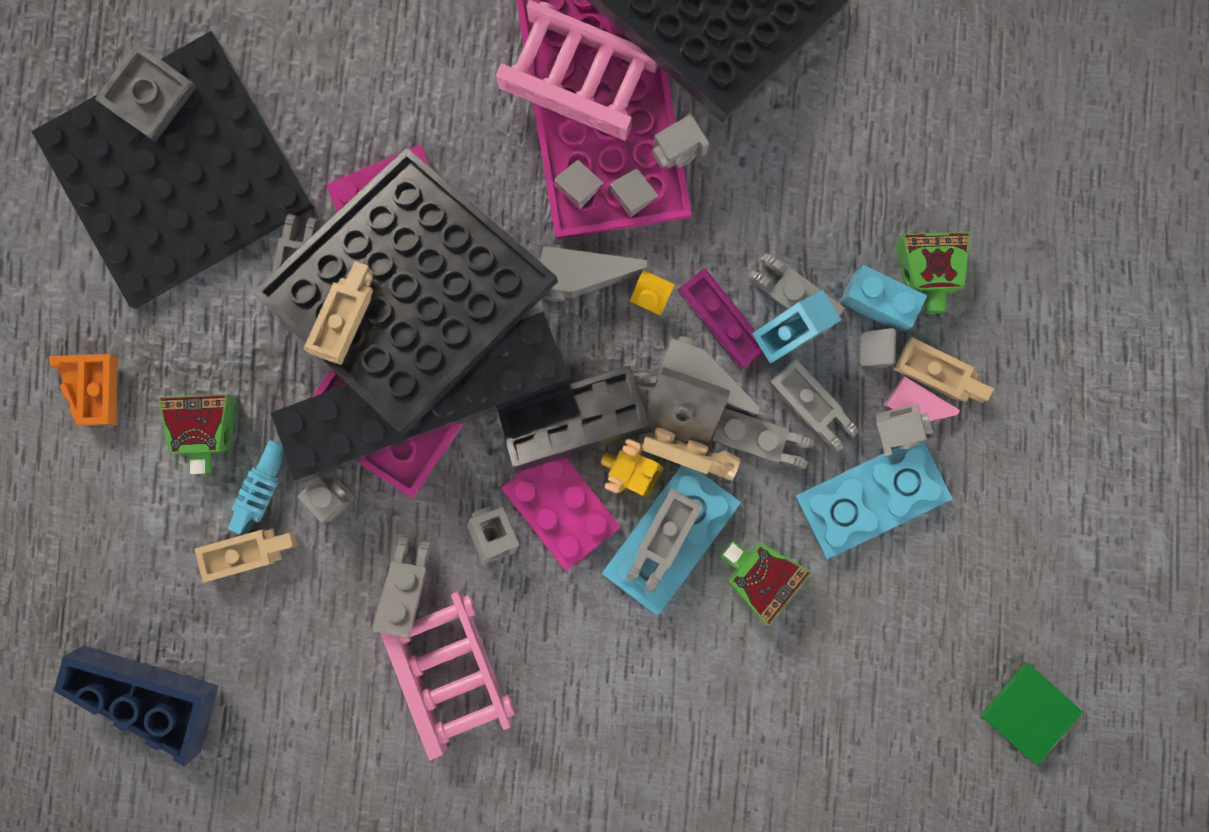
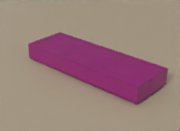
[677,268,763,371]

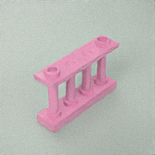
[496,0,658,141]
[380,589,516,761]

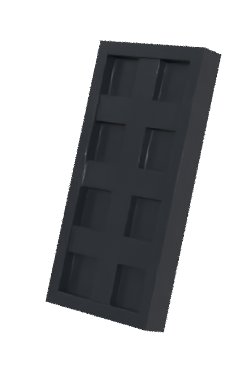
[498,365,651,473]

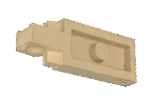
[304,261,374,365]
[893,337,994,403]
[641,428,740,481]
[194,529,299,583]

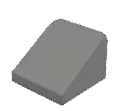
[554,160,604,209]
[610,169,658,217]
[860,328,896,368]

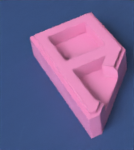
[884,376,960,421]

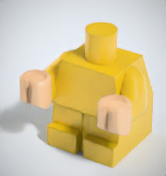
[601,439,664,499]

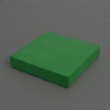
[980,662,1083,766]

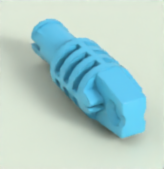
[228,440,286,535]

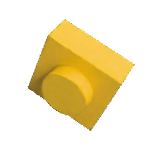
[630,270,675,316]

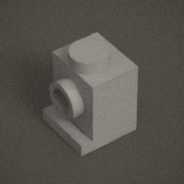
[651,114,709,169]
[876,403,933,456]
[297,473,357,523]
[467,506,519,566]

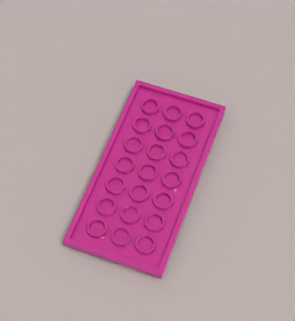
[516,0,692,240]

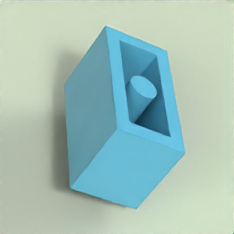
[840,265,927,333]
[752,290,841,364]

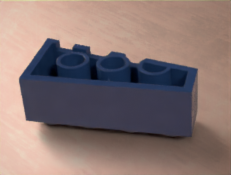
[54,646,219,767]

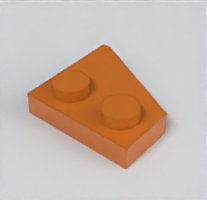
[49,354,118,426]

